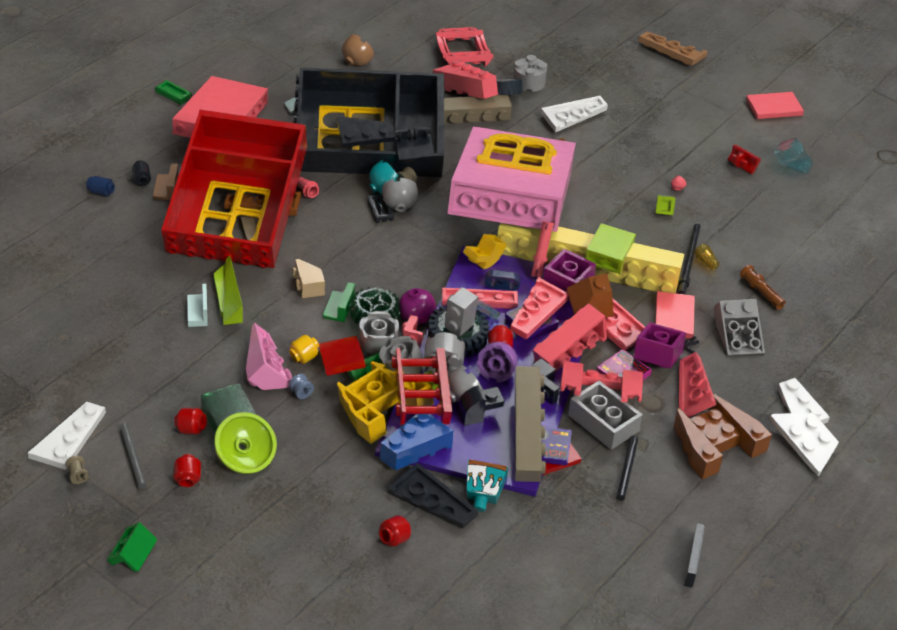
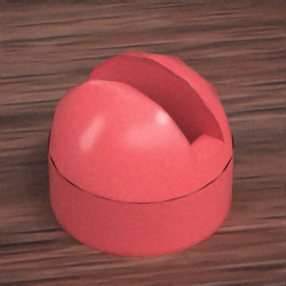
[671,175,686,191]

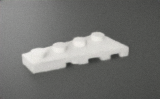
[541,96,608,133]
[28,402,106,470]

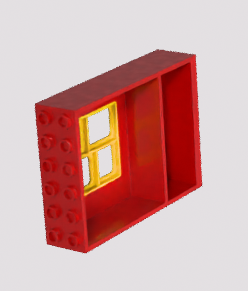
[161,109,307,268]

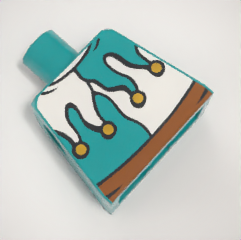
[467,459,508,512]

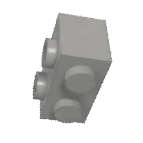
[444,287,478,337]

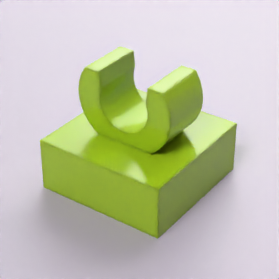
[655,195,675,215]

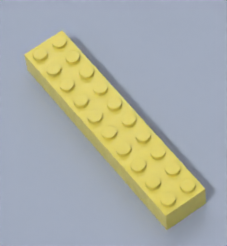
[498,223,684,293]

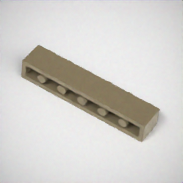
[515,366,546,482]

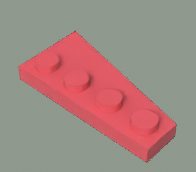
[510,277,569,339]
[679,352,716,418]

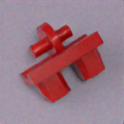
[727,144,761,174]

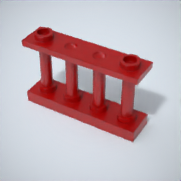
[391,348,452,425]

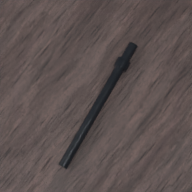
[678,224,701,295]

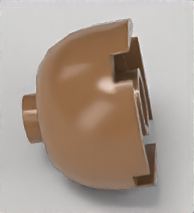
[342,34,375,67]

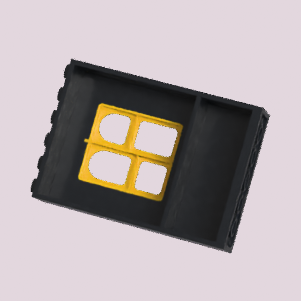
[293,68,444,177]

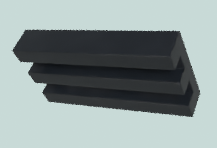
[368,194,394,223]

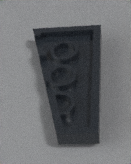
[387,463,478,528]

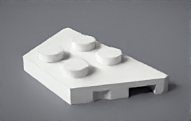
[769,413,839,476]

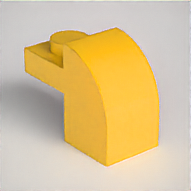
[463,234,507,269]

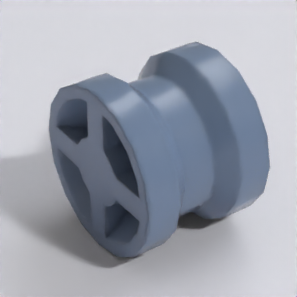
[289,374,314,399]

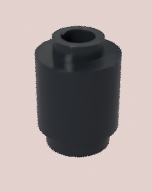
[132,160,151,186]

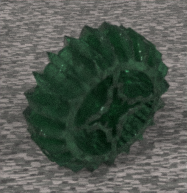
[349,286,400,326]

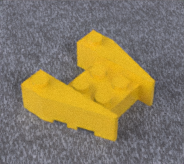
[337,361,434,444]

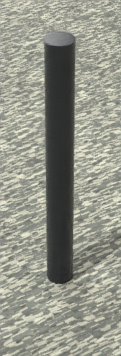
[617,436,638,501]

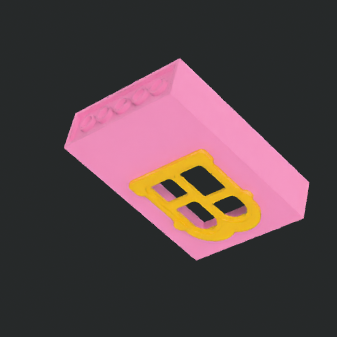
[447,126,576,232]

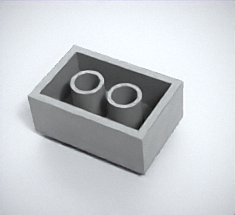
[568,380,643,450]

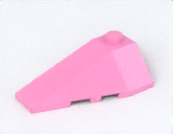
[246,323,292,390]

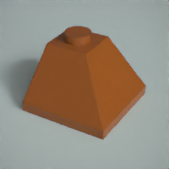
[567,273,614,318]

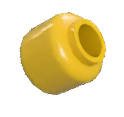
[289,335,319,364]

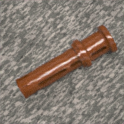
[740,264,786,310]

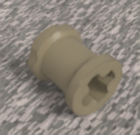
[65,456,89,484]

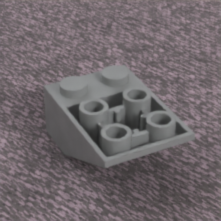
[714,299,765,356]

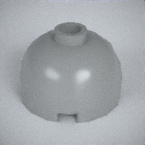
[382,178,418,212]
[448,365,483,403]

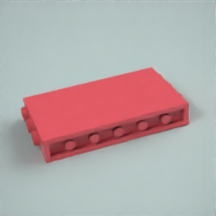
[172,76,268,138]

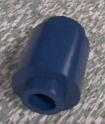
[86,176,115,197]

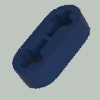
[485,270,521,291]

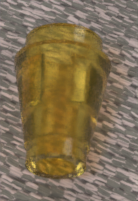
[694,244,720,270]

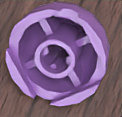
[477,341,518,383]

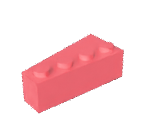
[433,60,498,99]
[533,303,607,371]

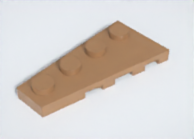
[638,32,708,66]

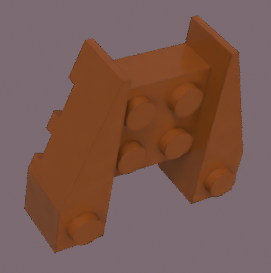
[674,394,772,479]

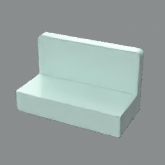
[187,284,208,327]

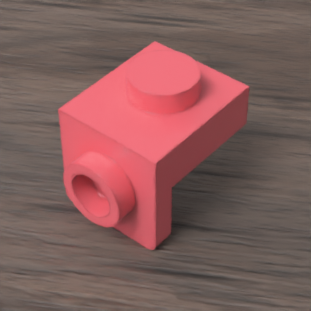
[402,315,423,348]

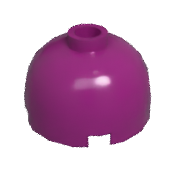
[398,288,437,325]

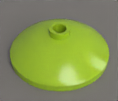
[214,412,277,474]

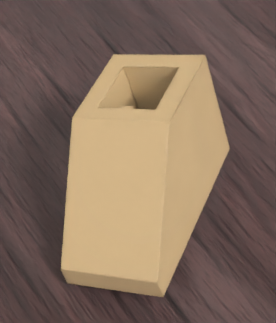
[292,259,325,298]

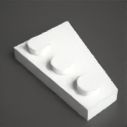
[778,378,830,424]

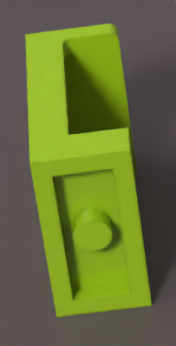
[585,223,636,274]

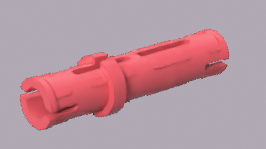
[531,221,554,278]

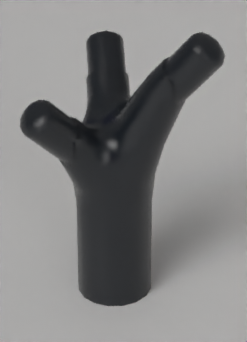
[684,336,699,354]

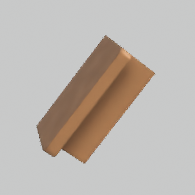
[153,163,179,200]

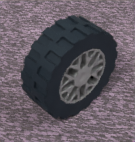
[496,78,522,95]

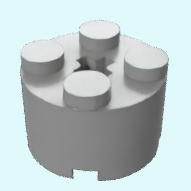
[514,55,547,92]
[359,311,399,355]
[424,332,465,376]
[379,336,424,374]

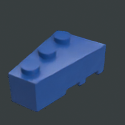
[380,414,454,470]

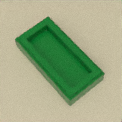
[155,80,192,105]

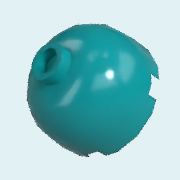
[369,160,398,194]

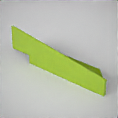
[214,256,243,325]

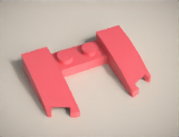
[560,361,643,402]

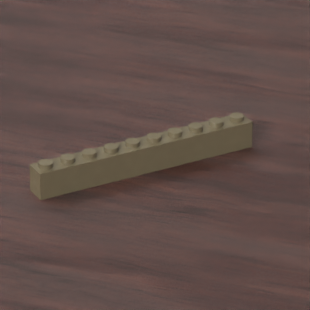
[343,95,512,124]

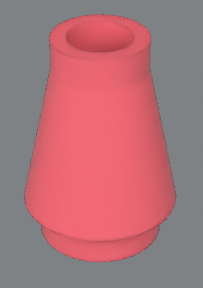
[297,177,319,198]

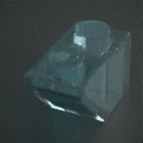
[774,137,813,174]

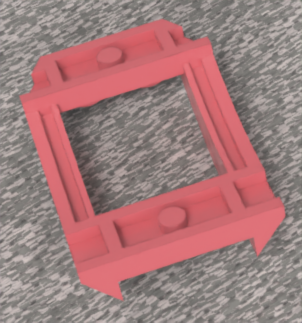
[436,27,493,67]

